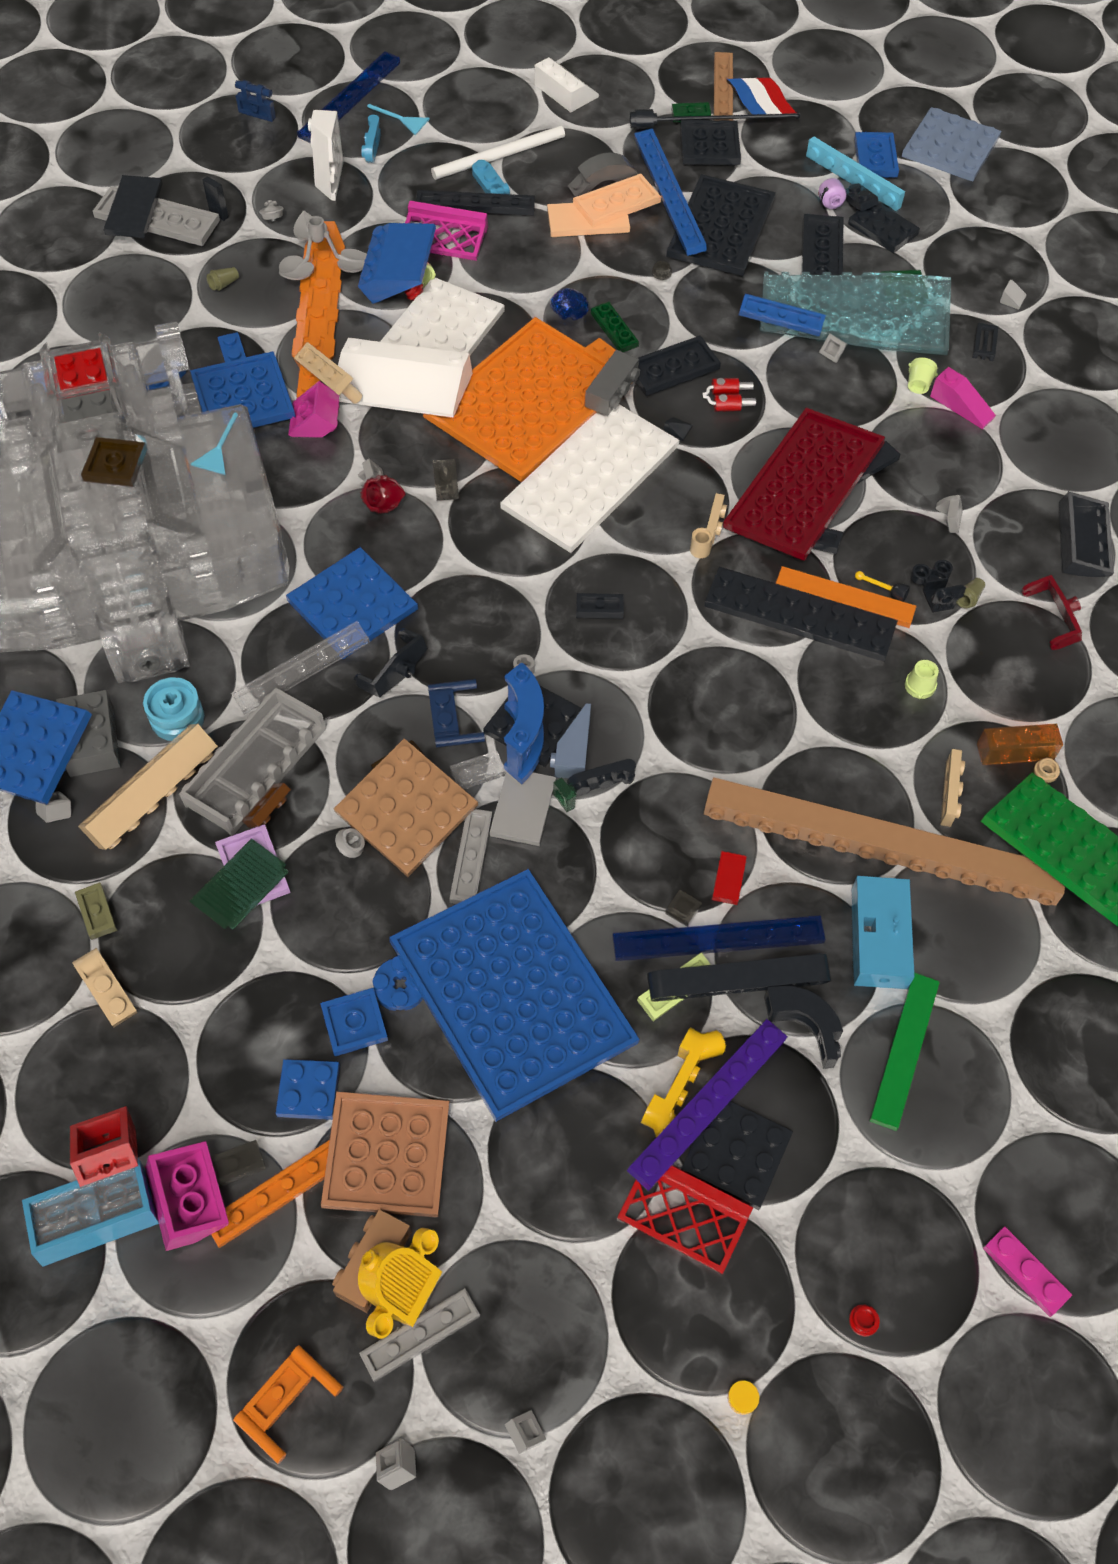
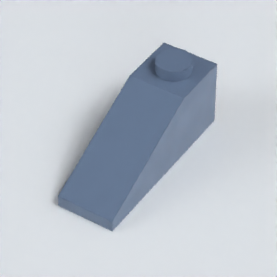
[550,703,591,778]

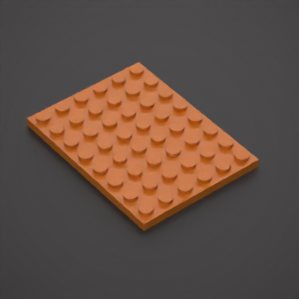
[423,317,632,482]

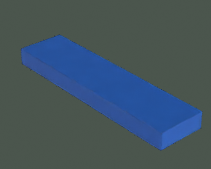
[739,294,826,337]

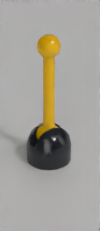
[855,571,910,602]

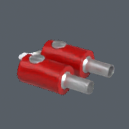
[703,378,756,412]

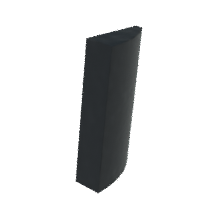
[1059,491,1114,577]

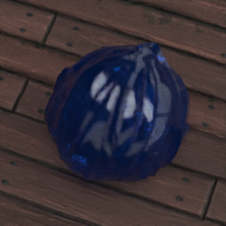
[550,288,590,320]

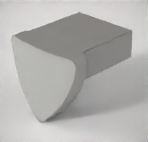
[936,495,963,533]

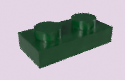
[671,102,711,123]

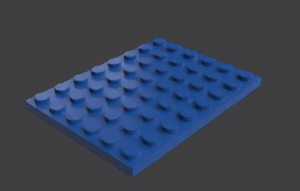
[390,869,640,1122]

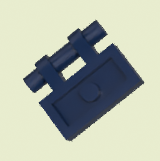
[235,80,276,122]

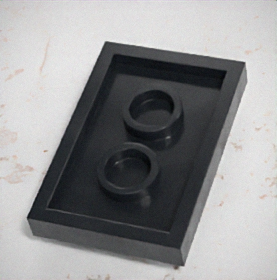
[848,202,920,254]

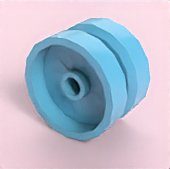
[143,677,205,741]

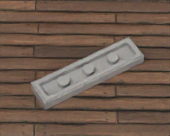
[449,809,492,904]
[359,1288,480,1382]

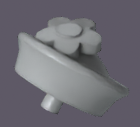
[259,200,284,221]
[335,828,365,858]

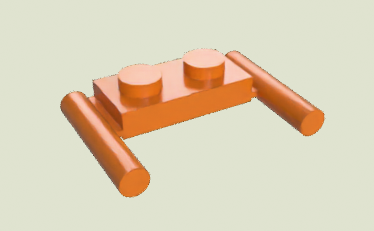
[233,1345,344,1464]

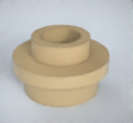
[1034,758,1060,783]

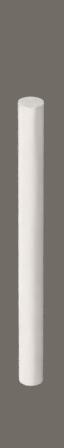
[431,126,565,180]

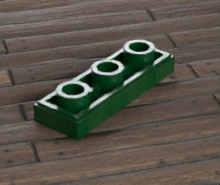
[591,302,639,353]

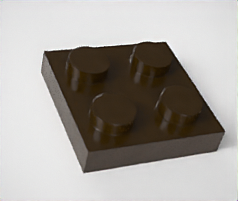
[81,437,147,487]

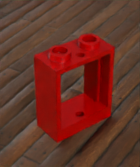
[70,1106,138,1187]

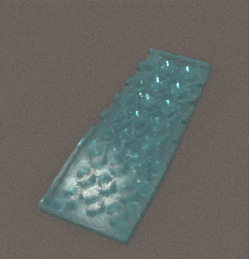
[760,272,951,355]

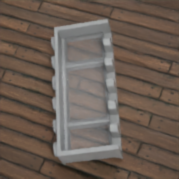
[179,687,326,836]

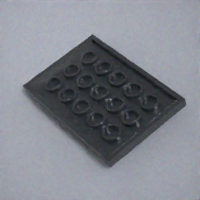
[666,174,776,276]

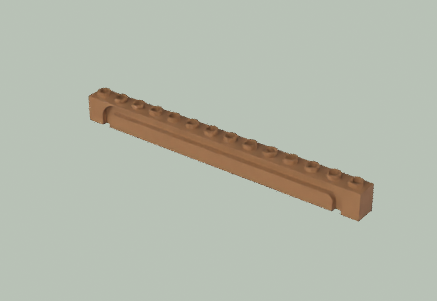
[704,777,1065,906]

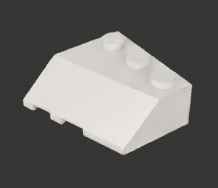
[308,110,344,201]

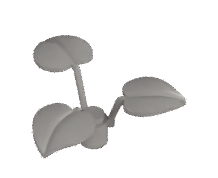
[279,211,367,280]

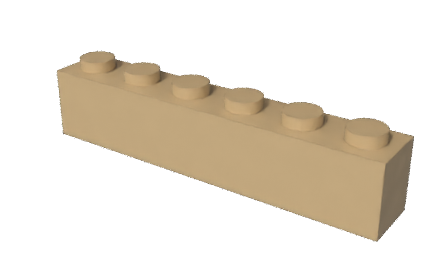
[78,724,218,850]

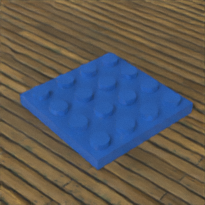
[190,351,296,438]
[286,547,418,659]
[0,690,92,805]

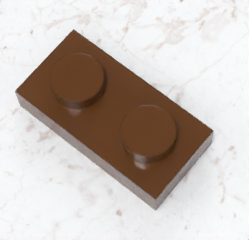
[242,783,291,828]

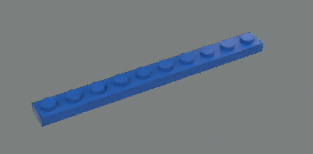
[634,128,707,256]

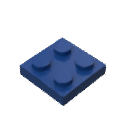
[320,988,388,1056]
[276,1059,340,1120]

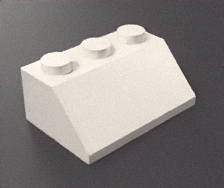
[535,57,599,112]

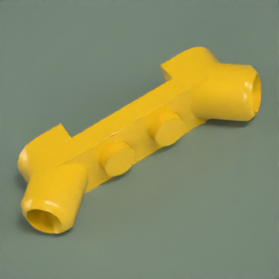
[641,1027,726,1138]

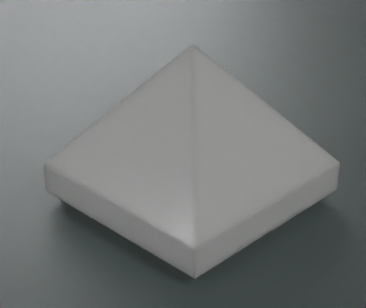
[819,333,847,363]

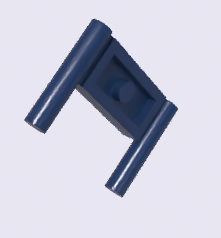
[428,679,485,748]

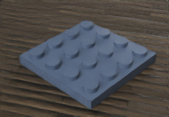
[902,107,1001,182]

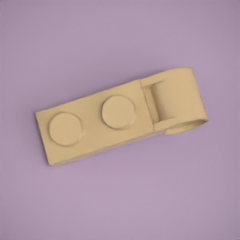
[690,493,727,558]
[72,948,138,1028]

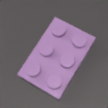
[215,824,290,911]

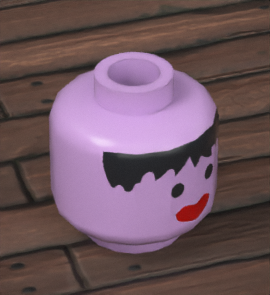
[818,178,846,209]

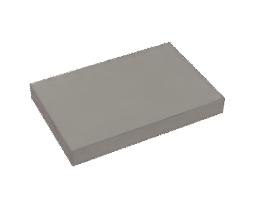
[490,771,556,846]

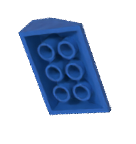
[358,223,436,304]

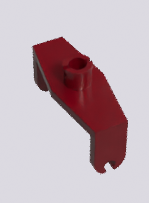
[1022,575,1082,650]

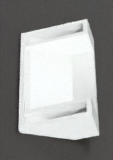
[338,338,473,417]

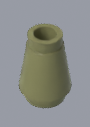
[206,267,239,291]
[957,578,986,609]

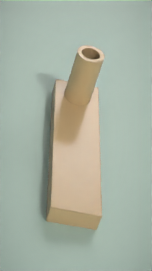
[294,342,362,404]

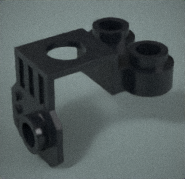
[911,560,966,613]

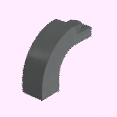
[568,153,639,197]

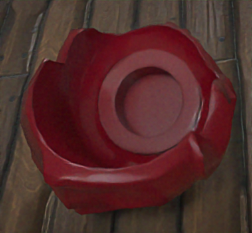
[360,475,406,513]

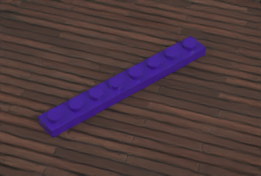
[627,1019,788,1191]

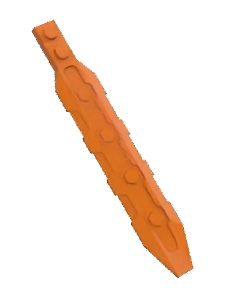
[292,221,345,398]

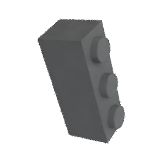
[585,350,640,416]

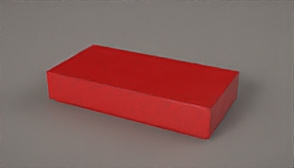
[712,851,747,905]

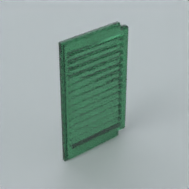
[190,838,288,930]

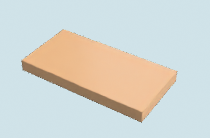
[573,174,661,227]
[547,203,630,237]

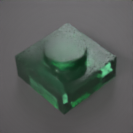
[553,777,577,812]

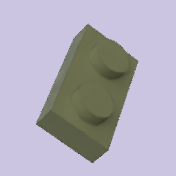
[75,882,117,940]

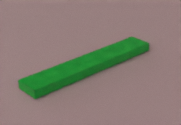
[869,973,940,1131]

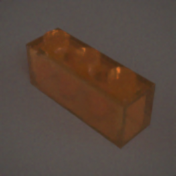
[977,723,1063,765]

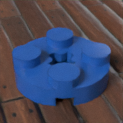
[372,956,423,1011]

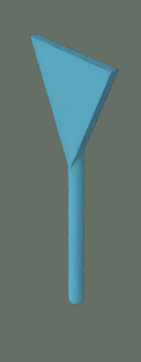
[367,104,430,135]
[191,412,238,475]

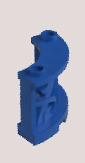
[504,663,544,785]

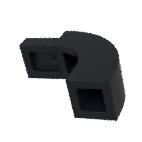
[764,986,843,1069]

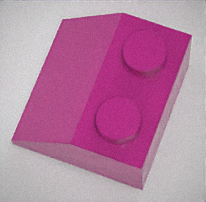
[288,381,340,437]

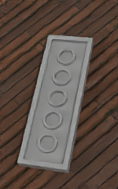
[93,186,220,246]

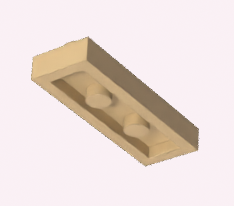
[941,749,965,827]

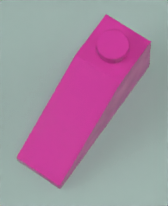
[930,367,996,430]

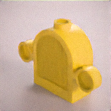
[358,1228,442,1339]

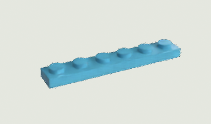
[806,137,905,211]

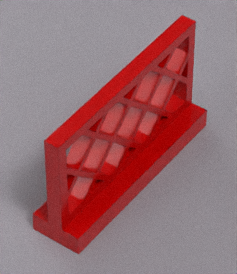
[617,1166,753,1274]

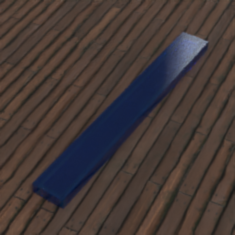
[297,51,400,143]
[612,916,826,961]

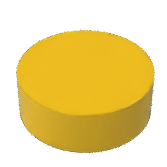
[727,1381,759,1415]

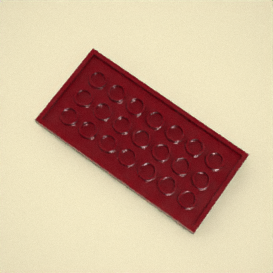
[723,408,885,561]

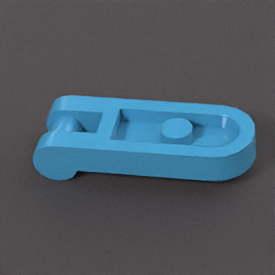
[362,115,381,163]
[472,160,510,194]

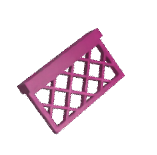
[405,201,488,261]

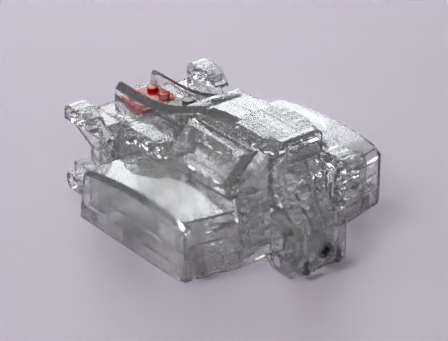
[0,321,290,683]

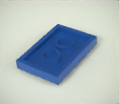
[854,132,899,178]

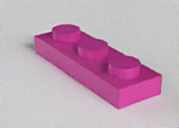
[983,1227,1072,1317]

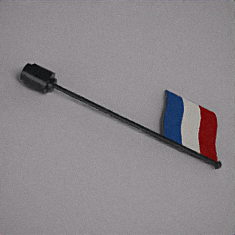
[630,78,801,130]

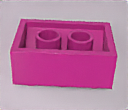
[145,1141,229,1251]

